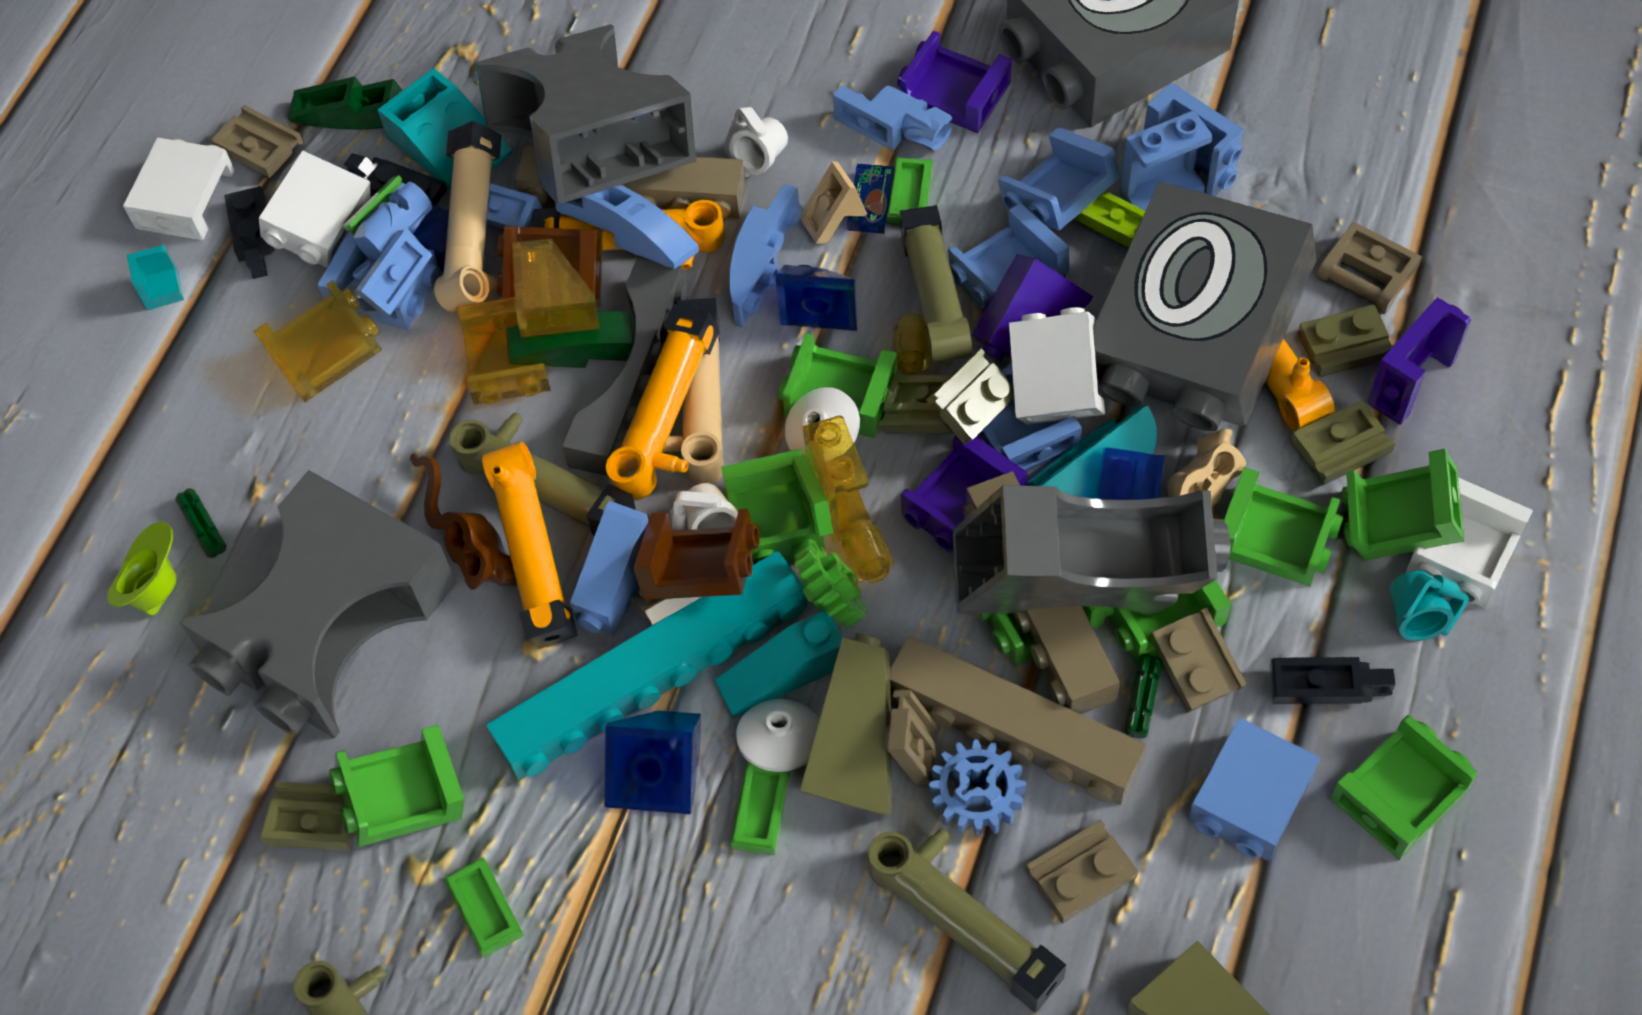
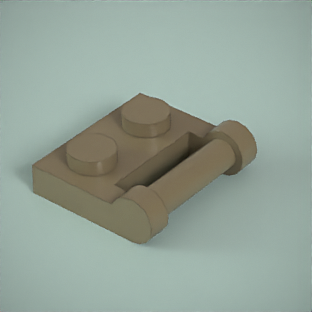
[1316,222,1422,313]

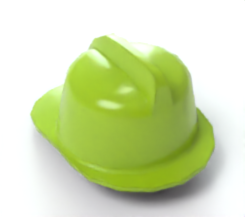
[107,521,177,616]

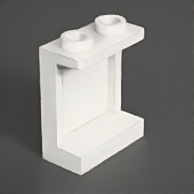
[123,137,235,241]
[259,150,370,268]
[1009,308,1105,425]
[1406,477,1533,608]

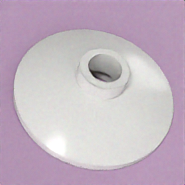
[785,387,860,465]
[736,699,819,772]

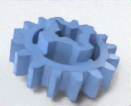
[929,739,1026,837]

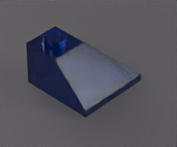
[775,265,858,331]
[604,710,701,814]

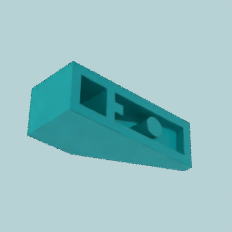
[715,610,842,718]

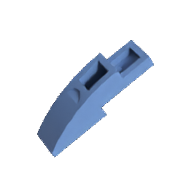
[730,183,802,328]
[555,185,699,269]

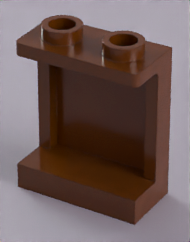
[497,226,603,308]
[633,509,760,600]

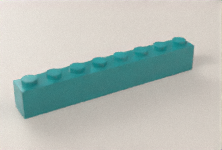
[486,551,807,781]

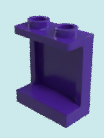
[897,30,1012,133]
[1367,297,1471,425]
[901,436,1027,552]

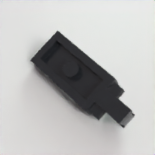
[344,153,447,212]
[224,186,275,279]
[1270,657,1396,704]

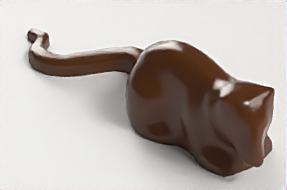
[410,453,517,590]

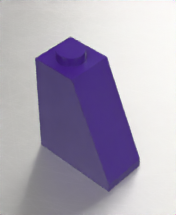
[971,254,1094,361]

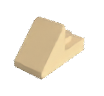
[800,161,867,244]

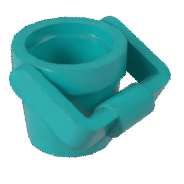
[1389,570,1469,641]

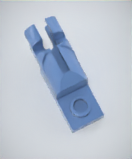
[833,85,952,151]
[346,182,432,299]

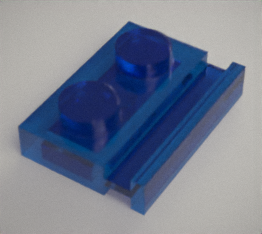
[1096,447,1165,500]

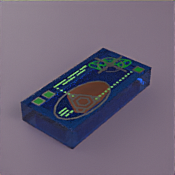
[847,163,894,234]

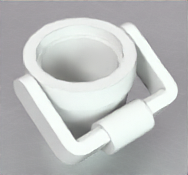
[724,107,788,177]
[670,483,738,531]

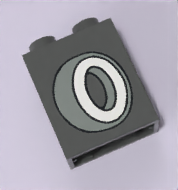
[999,0,1239,127]
[1093,181,1316,431]

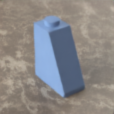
[570,501,649,636]

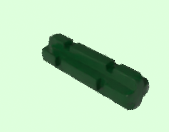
[175,488,227,558]
[1125,655,1162,738]

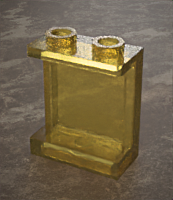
[254,280,382,402]
[457,293,551,405]
[803,415,872,543]

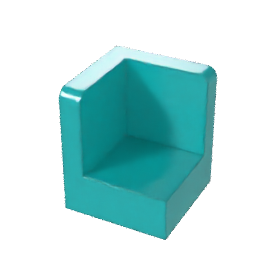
[127,245,184,310]

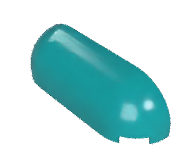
[1026,405,1157,499]

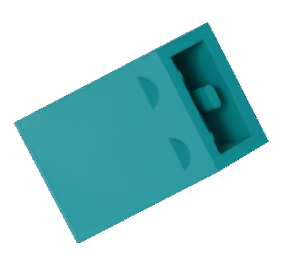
[378,68,513,190]

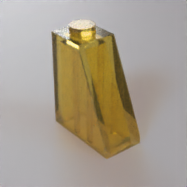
[512,239,600,337]

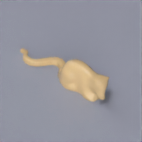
[1167,428,1246,507]

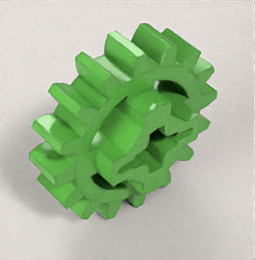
[794,542,867,628]

